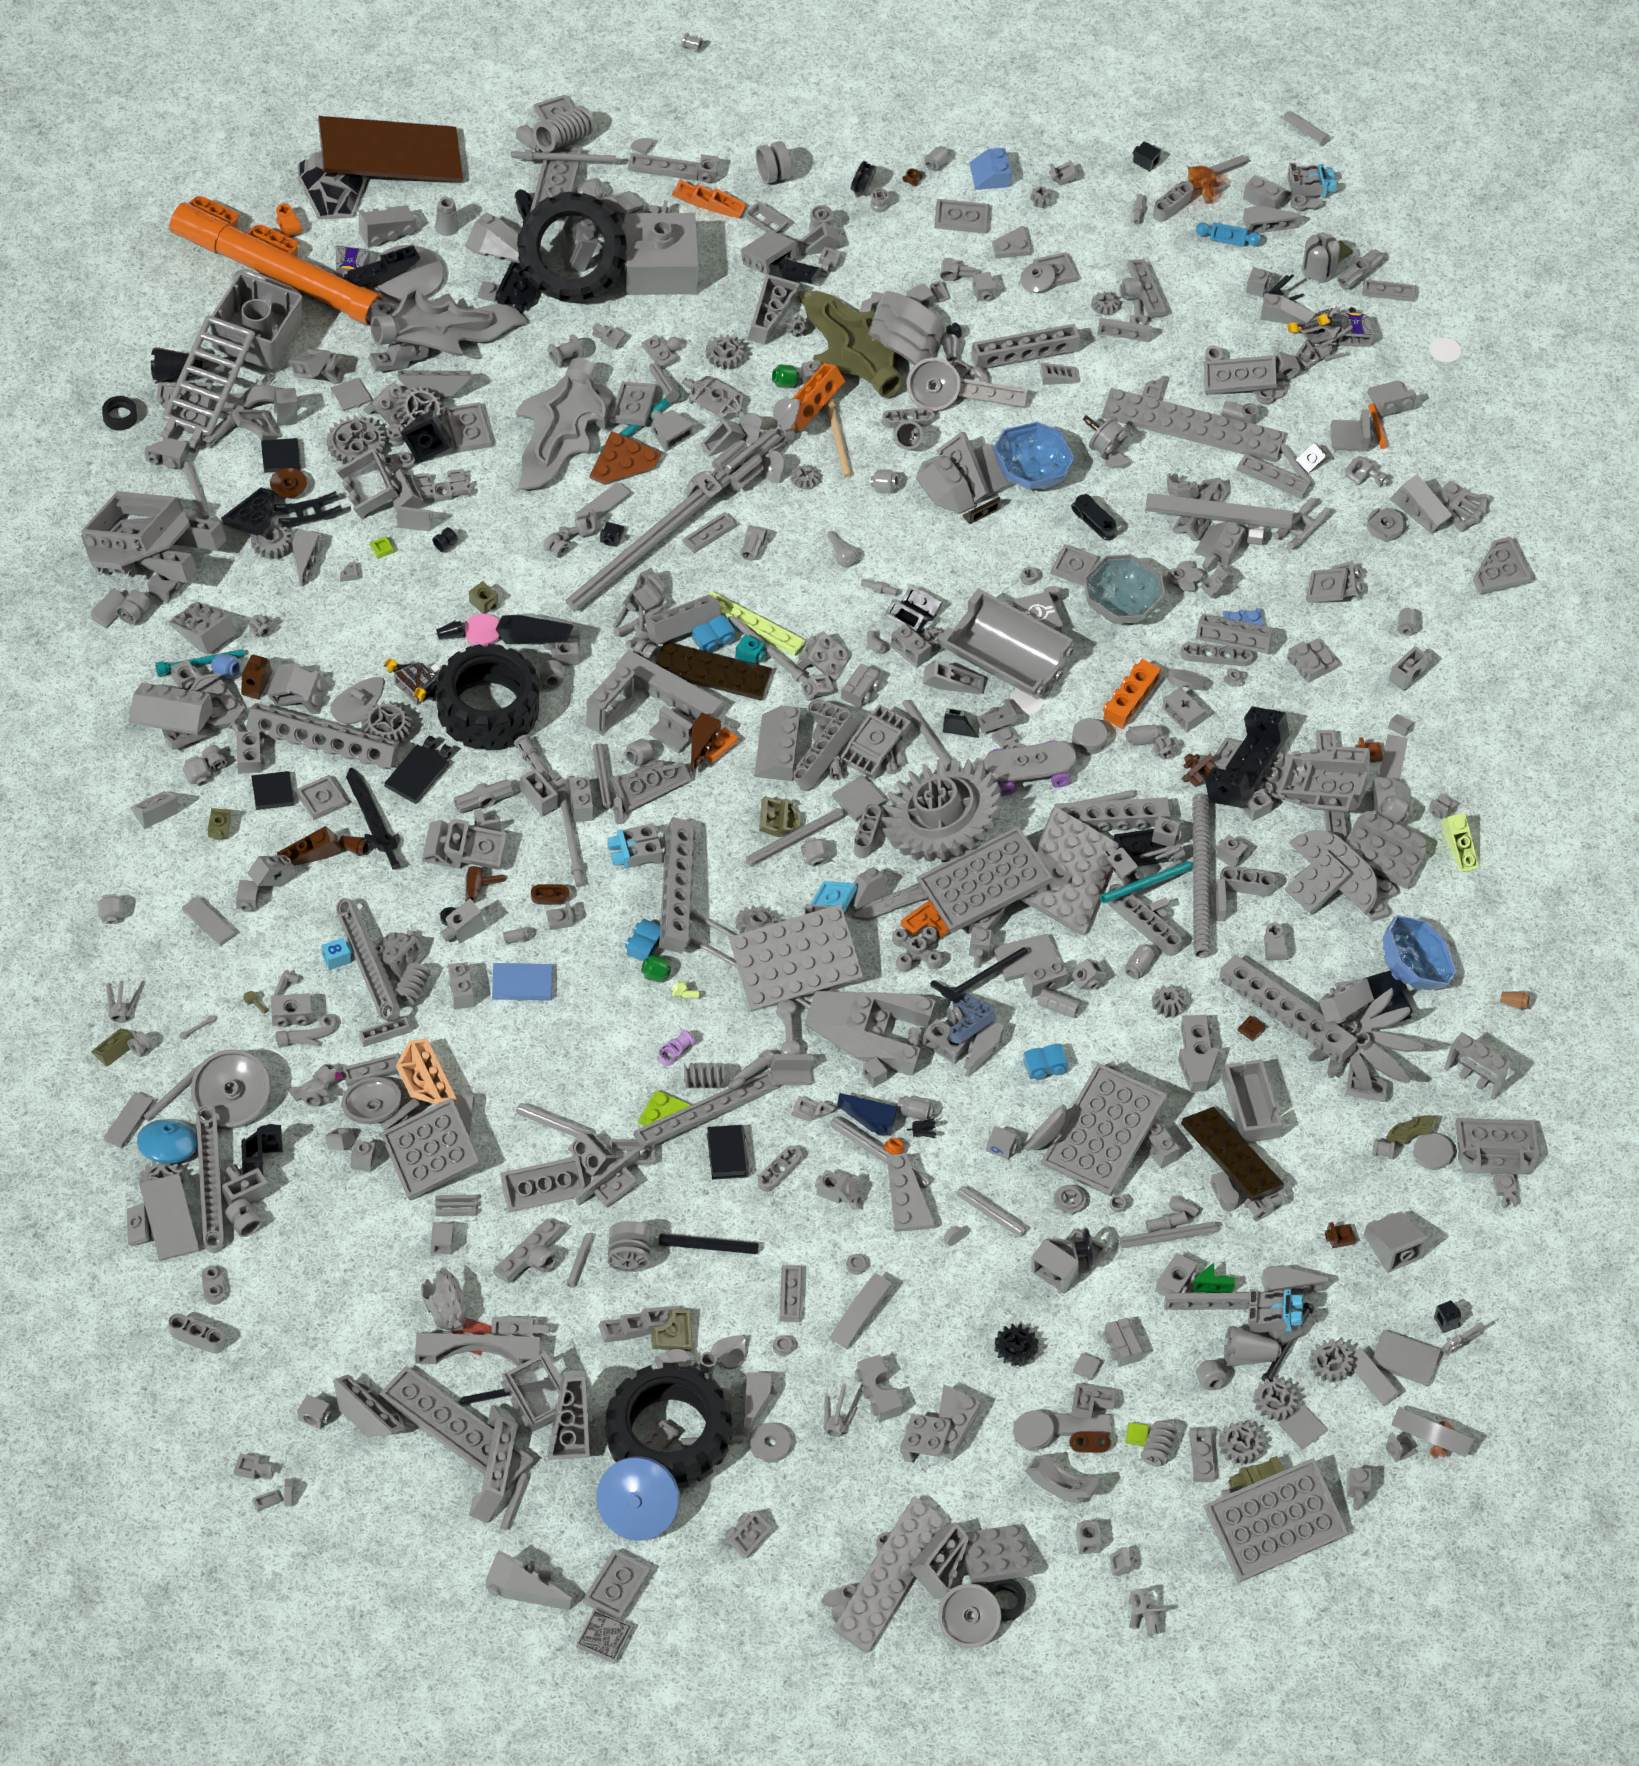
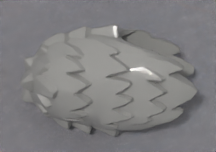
[421,1267,466,1330]

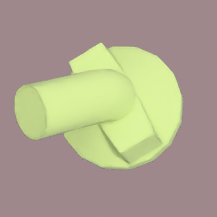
[671,981,699,999]

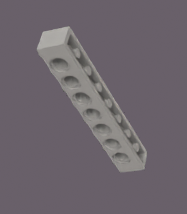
[246,703,400,769]
[659,817,696,953]
[1219,954,1357,1064]

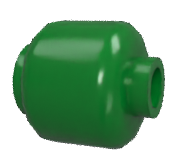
[772,364,800,388]
[641,955,671,983]

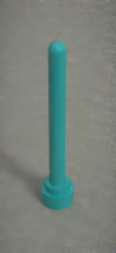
[155,649,245,677]

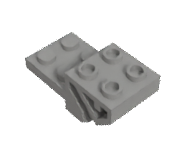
[422,819,506,870]

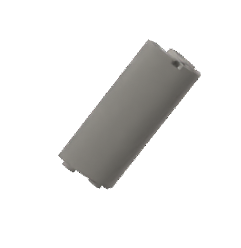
[938,588,1074,699]

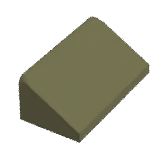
[91,1028,134,1067]

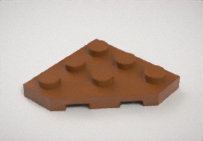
[589,431,661,485]

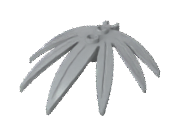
[1308,988,1425,1093]

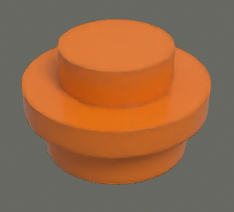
[884,1138,904,1155]

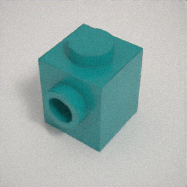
[735,634,766,664]

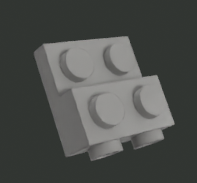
[1287,638,1339,683]

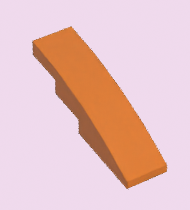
[672,179,746,218]

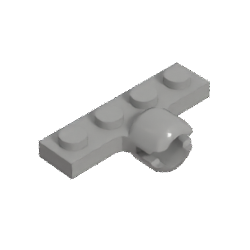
[1120,259,1167,317]
[493,1218,563,1283]

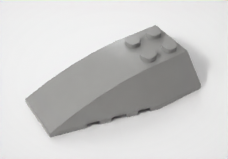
[1255,746,1370,812]

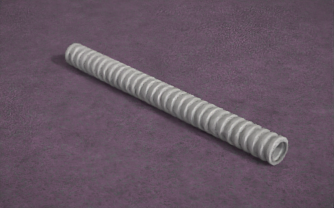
[1192,793,1211,958]

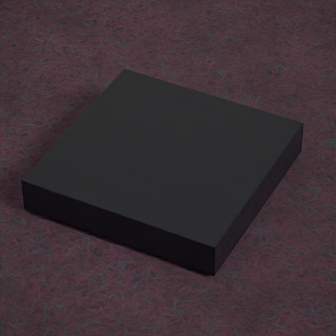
[261,438,301,473]
[251,771,294,810]

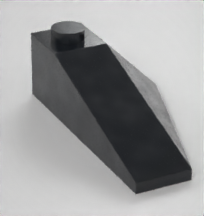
[495,613,573,644]

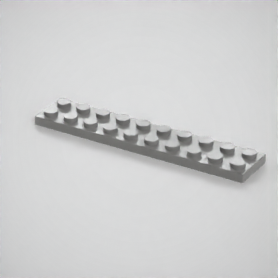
[1102,388,1285,463]

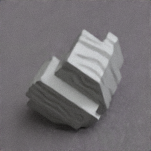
[1167,473,1199,499]
[1200,562,1234,599]

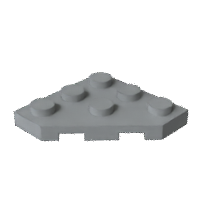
[156,382,213,434]
[1473,536,1532,594]

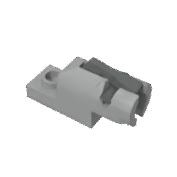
[368,342,429,372]

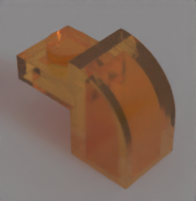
[1188,166,1220,204]

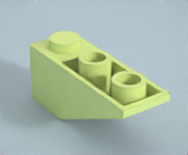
[1441,813,1479,872]

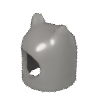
[892,420,923,450]

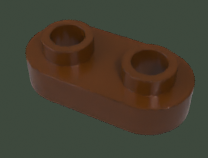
[531,884,569,905]
[1069,1431,1111,1453]

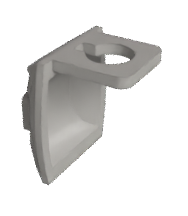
[687,471,722,498]

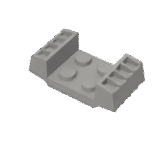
[840,704,911,780]

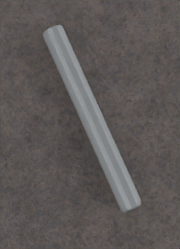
[1120,1222,1217,1248]

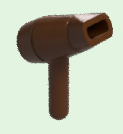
[465,866,506,903]

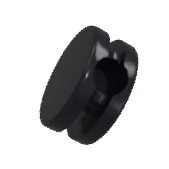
[850,161,877,195]

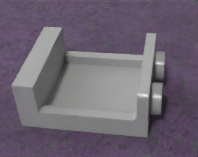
[741,230,797,274]

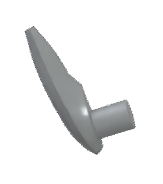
[274,969,298,996]

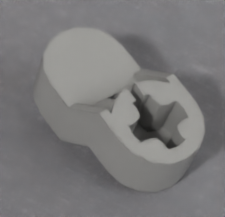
[860,291,883,313]

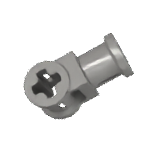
[1244,1190,1287,1221]

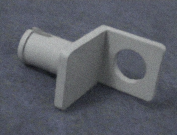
[1130,1588,1168,1635]

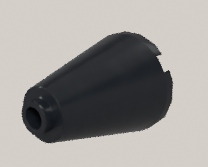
[151,347,203,384]

